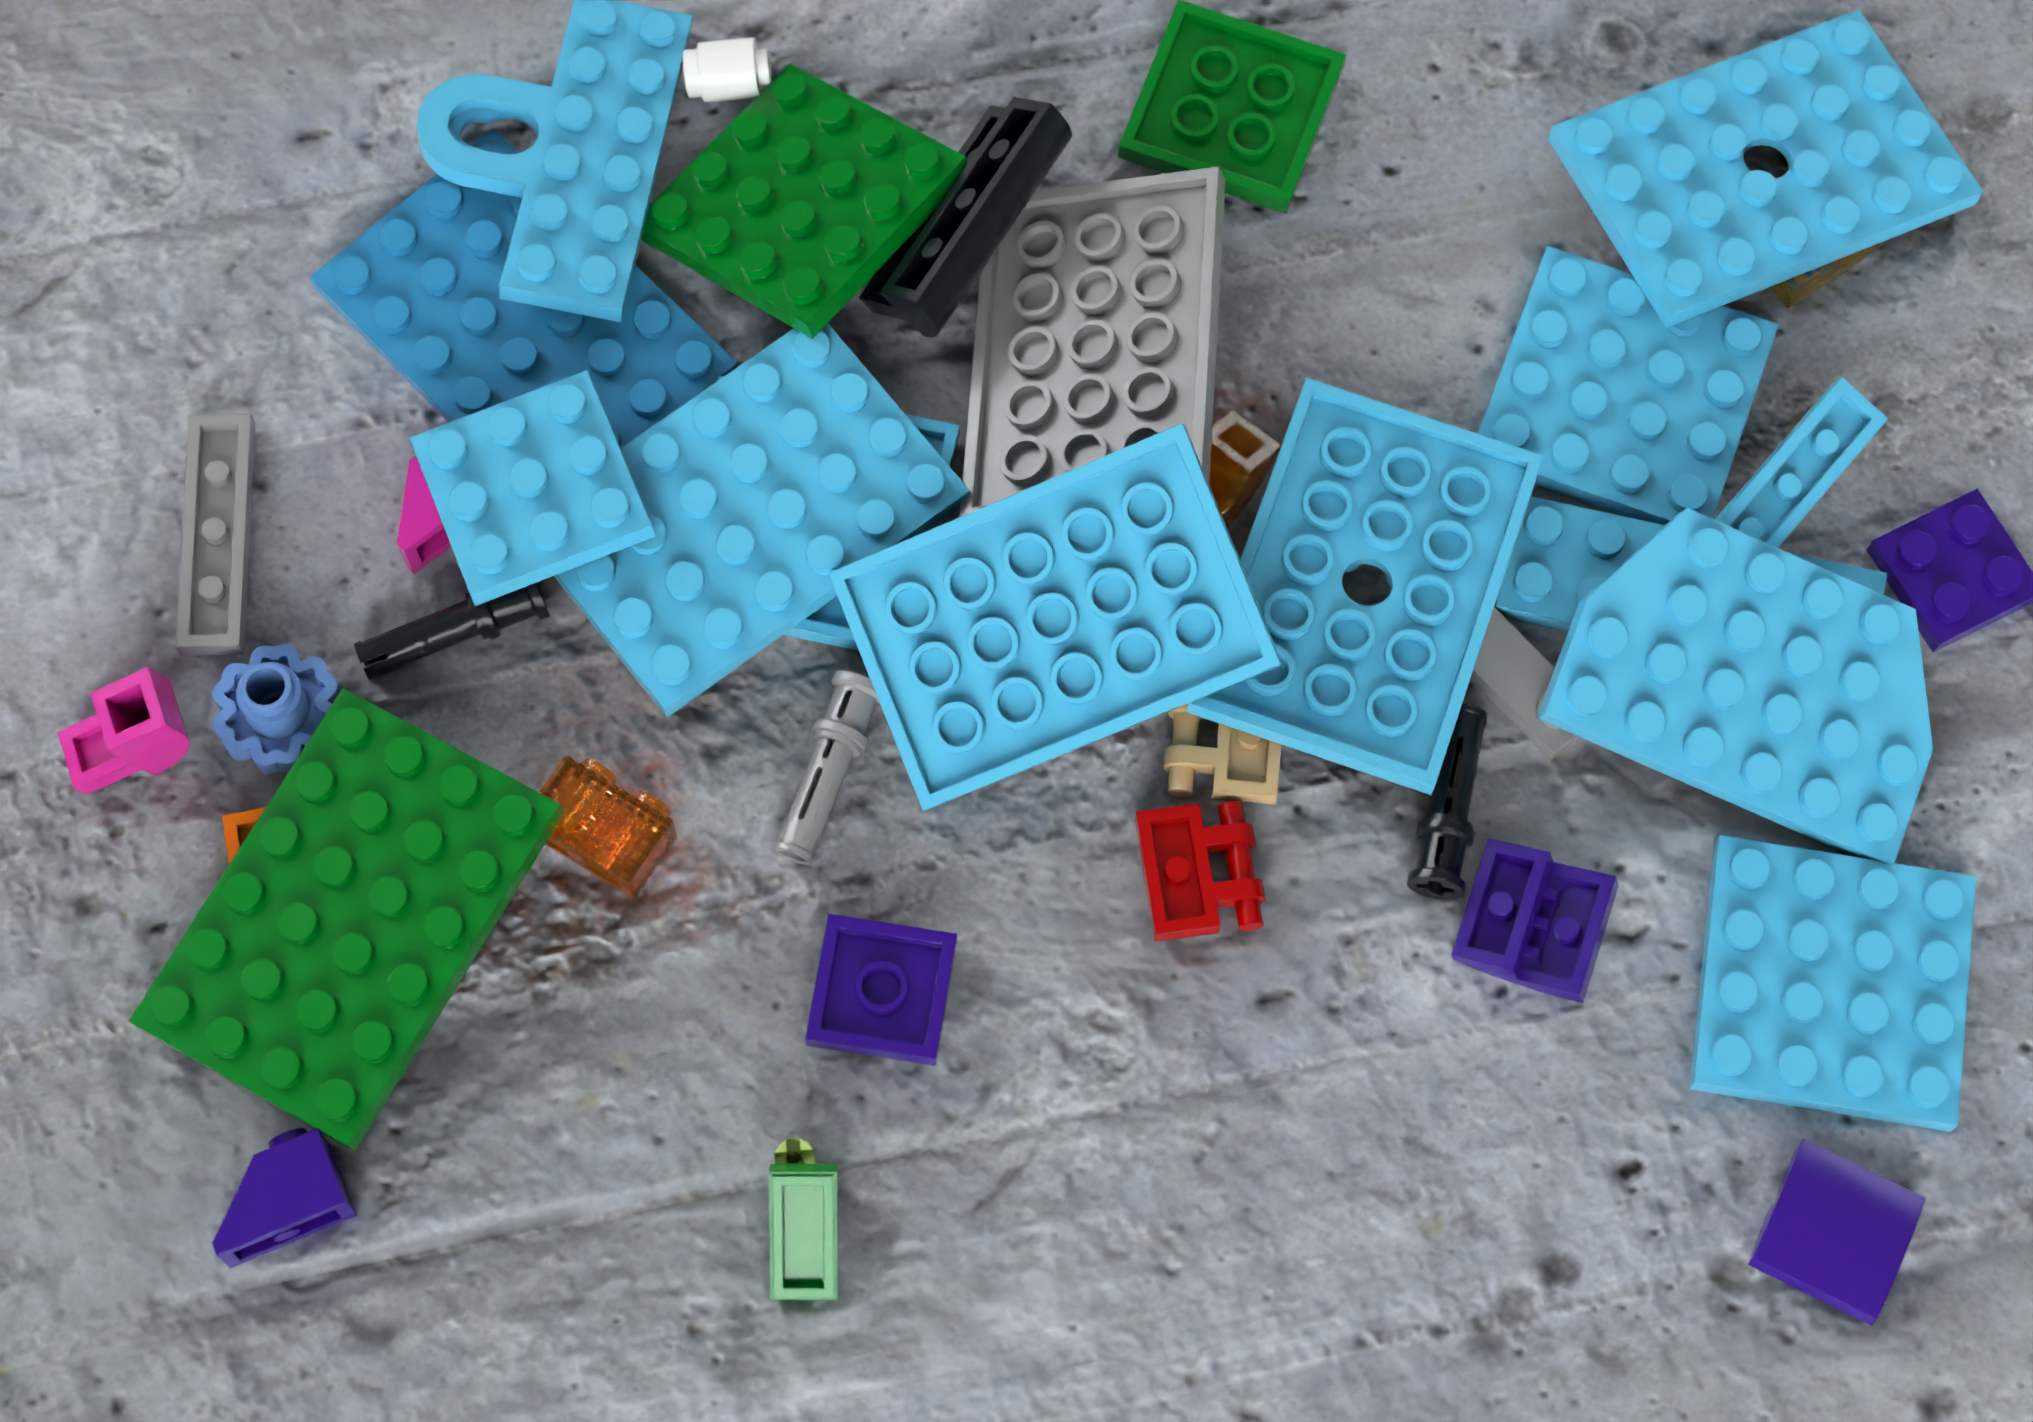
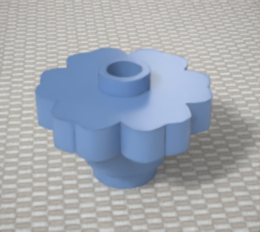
[212,644,341,774]

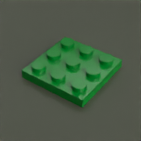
[1117,0,1347,214]

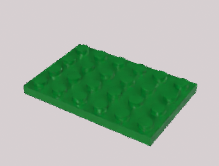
[129,688,565,1151]

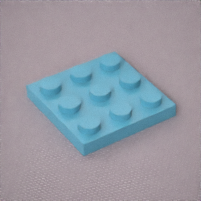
[409,370,655,606]

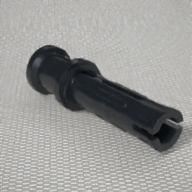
[354,583,550,681]
[1407,704,1487,900]

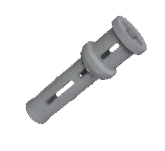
[773,670,880,865]

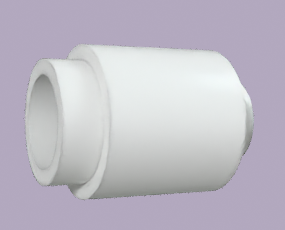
[683,37,772,103]

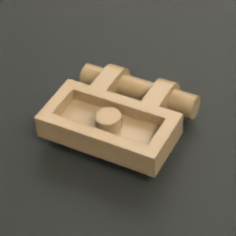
[1163,704,1281,805]

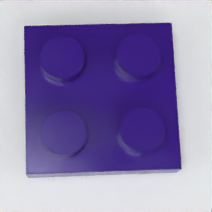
[1867,488,2033,653]
[805,914,957,1066]

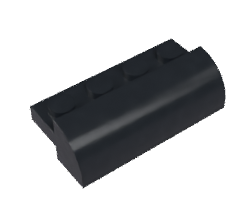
[859,97,1072,337]

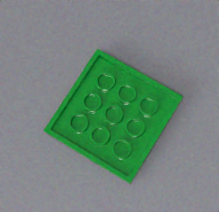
[641,63,968,339]

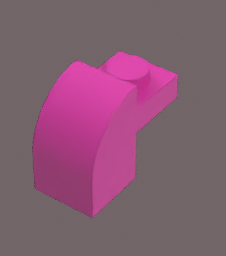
[57,667,190,795]

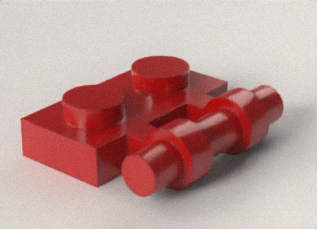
[1135,801,1266,942]

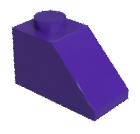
[212,1128,357,1268]

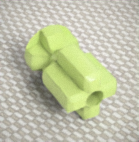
[774,1138,816,1164]

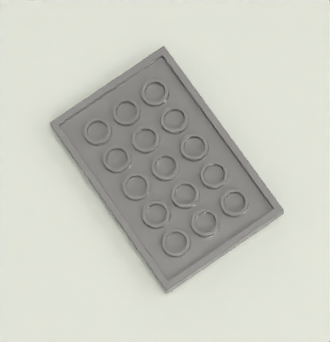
[959,167,1226,517]

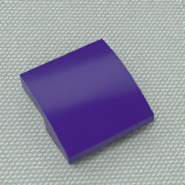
[1451,838,1619,1003]
[1748,1138,1926,1326]

